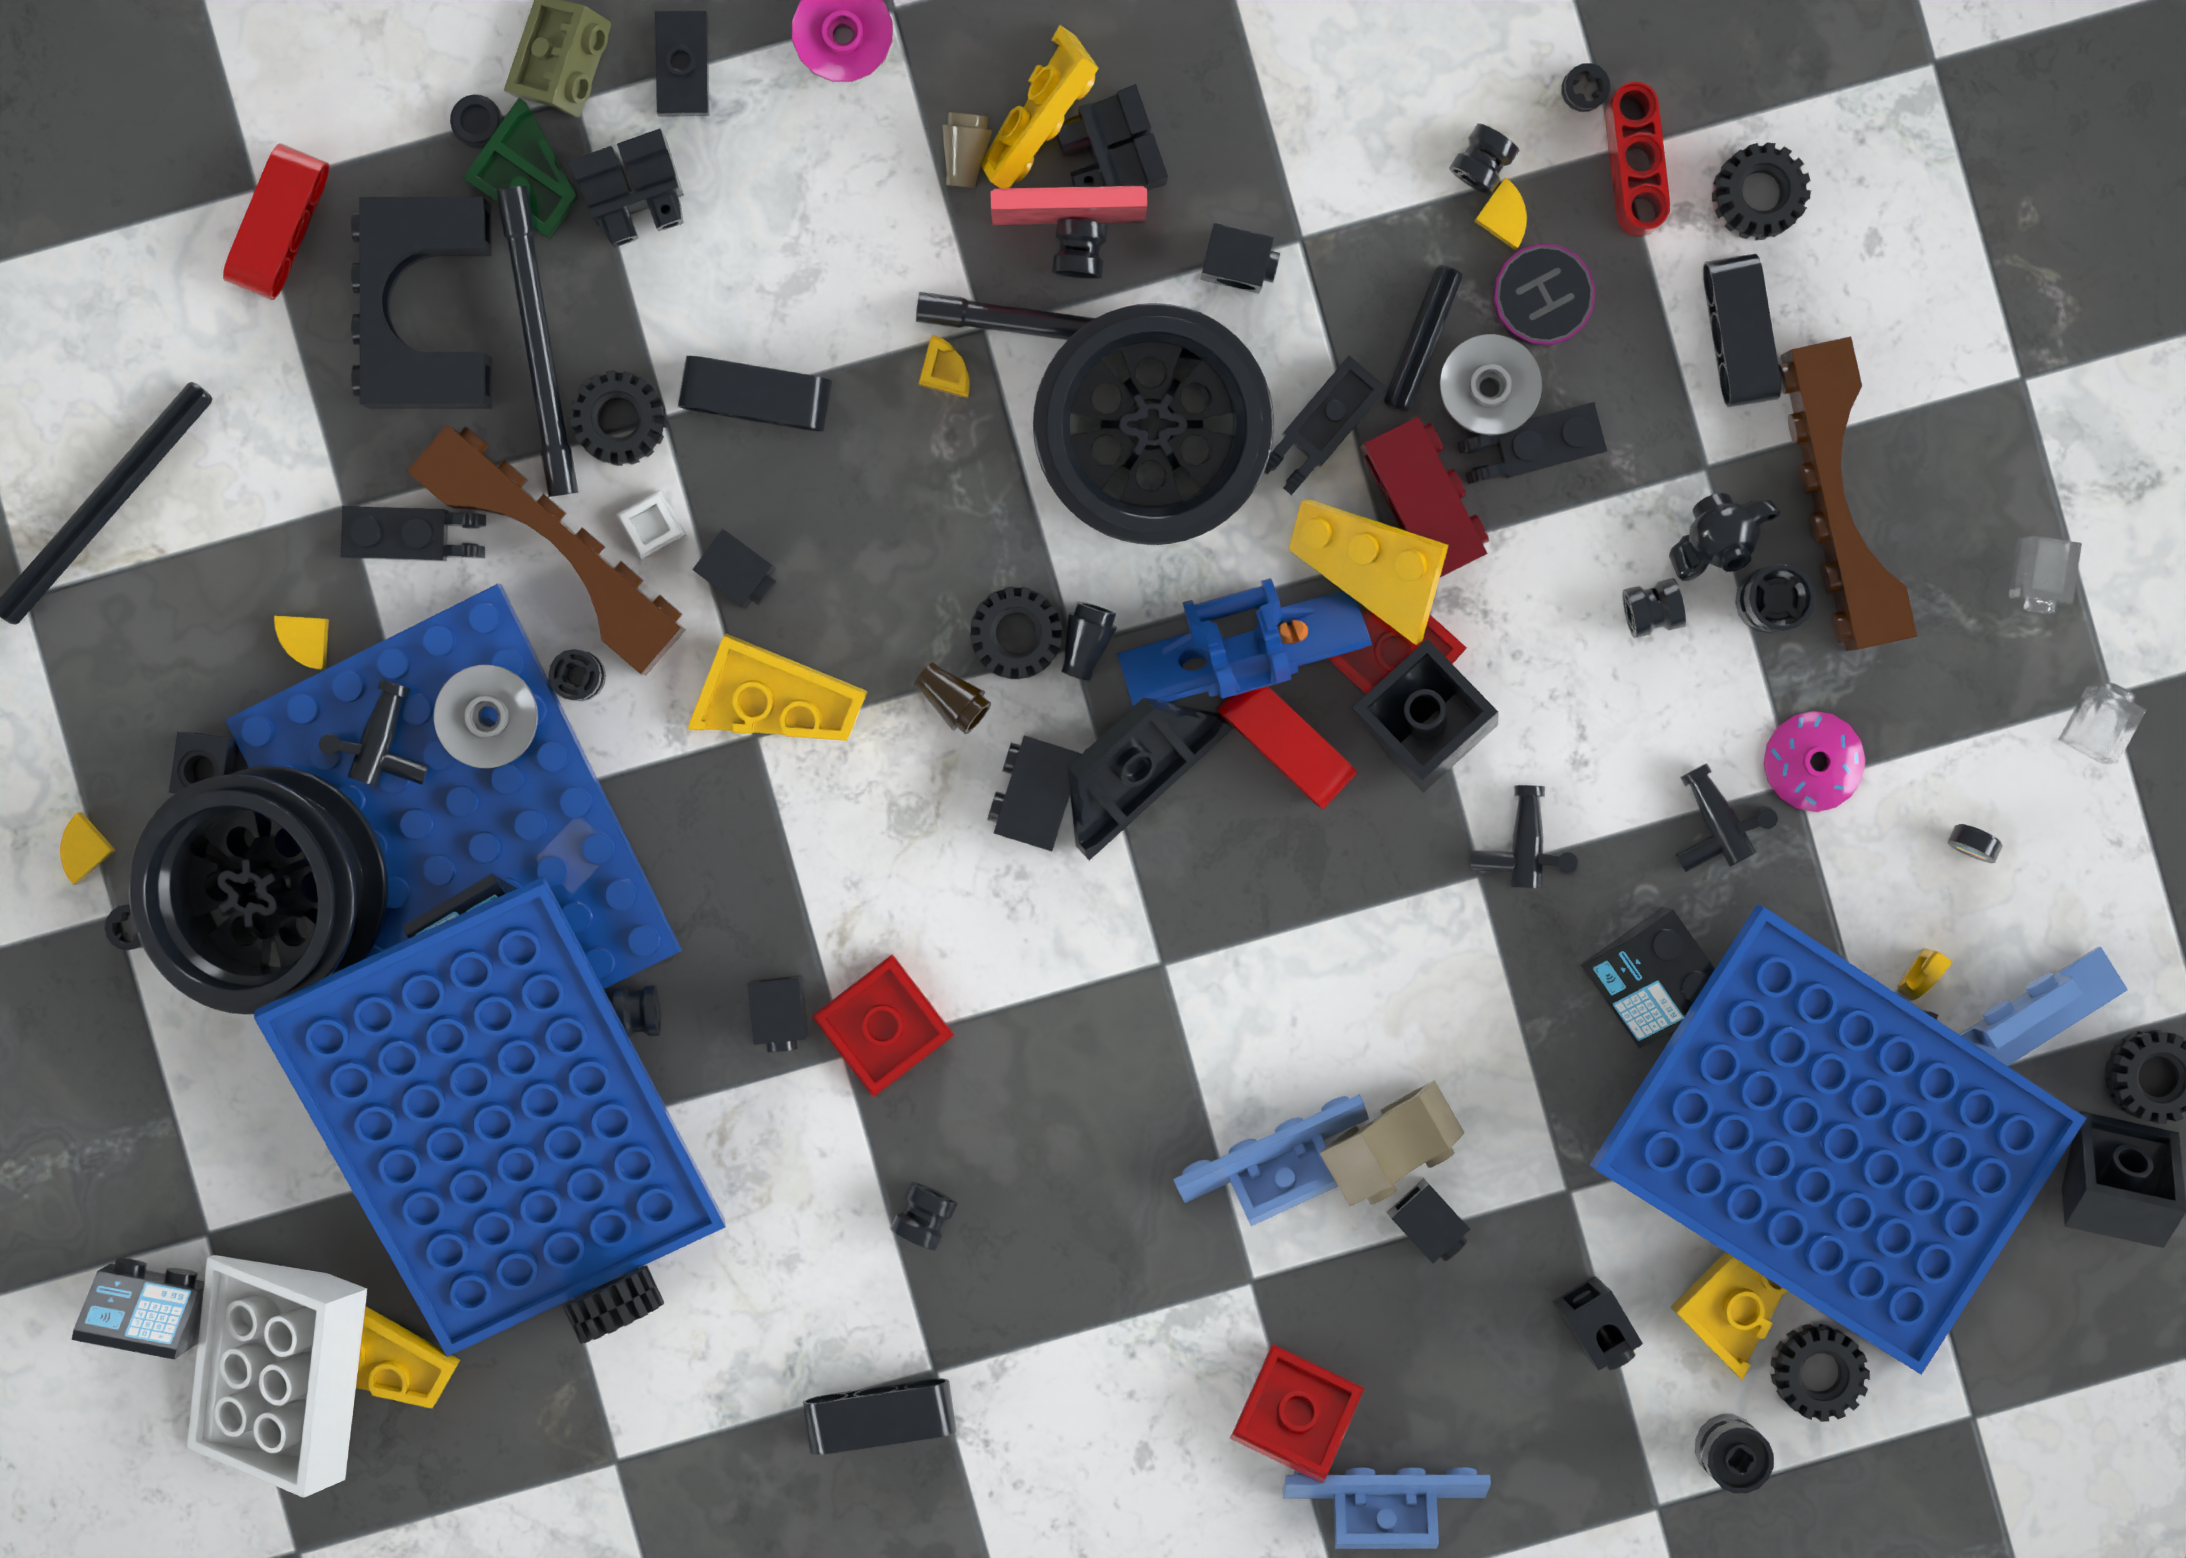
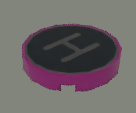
[1492,243,1596,347]

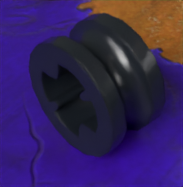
[1561,63,1610,112]
[104,904,143,950]

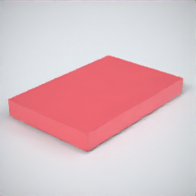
[990,186,1147,225]

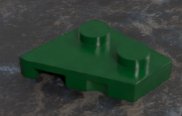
[463,98,579,240]

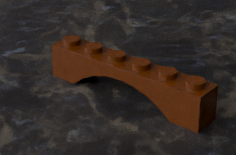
[1778,336,1918,651]
[407,425,686,675]

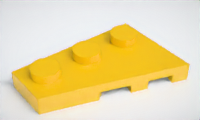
[981,25,1099,189]
[1288,499,1449,645]
[687,633,868,741]
[1670,1252,1789,1381]
[356,1306,460,1409]

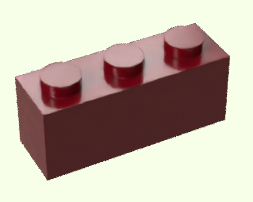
[1359,416,1489,577]

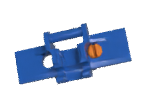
[1117,578,1372,707]

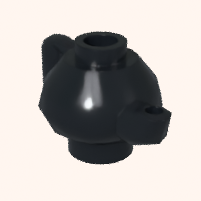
[1669,493,1780,581]

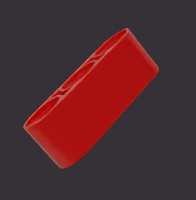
[1605,81,1670,237]
[223,143,330,300]
[1216,686,1358,810]

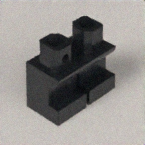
[1056,84,1168,190]
[568,128,684,248]

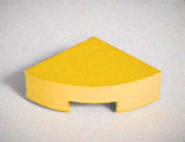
[1474,177,1527,250]
[919,335,970,398]
[274,616,329,670]
[60,812,116,885]
[1897,949,1953,1000]

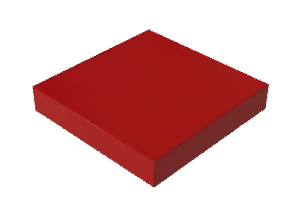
[1327,608,1467,695]
[811,954,954,1097]
[1229,1344,1365,1483]

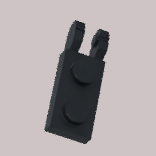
[1264,356,1388,496]
[1457,402,1607,484]
[341,506,486,561]

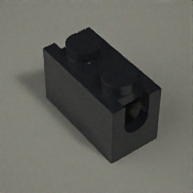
[987,735,1082,852]
[1552,1276,1643,1371]

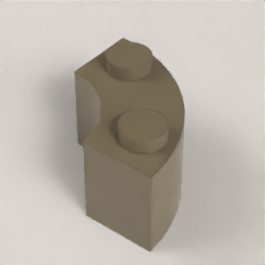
[1319,1080,1465,1206]

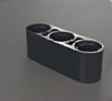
[1703,254,1781,407]
[677,355,832,432]
[803,1378,957,1455]

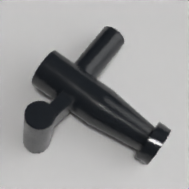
[319,679,429,786]
[1676,763,1778,872]
[1471,785,1579,888]

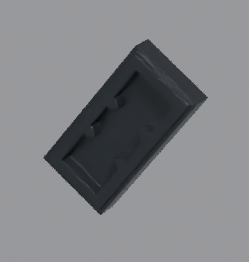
[655,11,710,117]

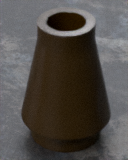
[914,662,991,734]

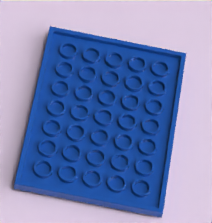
[225,584,682,989]
[254,877,726,1357]
[1590,904,2087,1375]

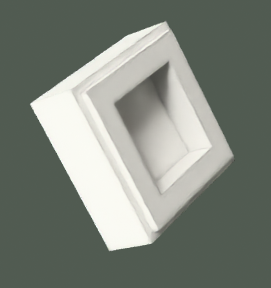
[616,490,687,560]

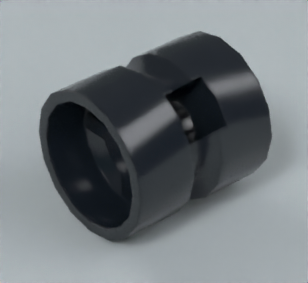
[1735,564,1816,633]
[1695,1414,1774,1493]

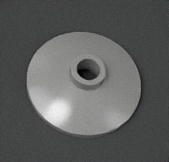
[1439,334,1542,435]
[434,665,538,768]

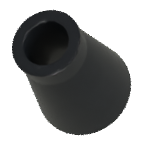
[1061,601,1117,681]

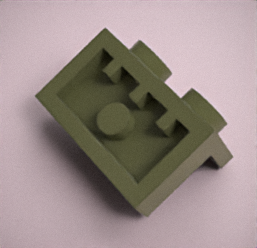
[504,0,611,118]

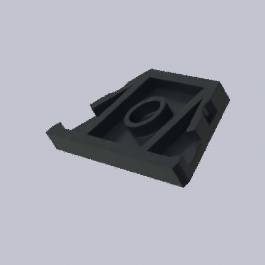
[1067,697,1233,861]

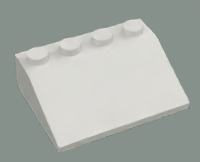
[187,1255,367,1498]

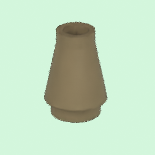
[942,112,993,188]

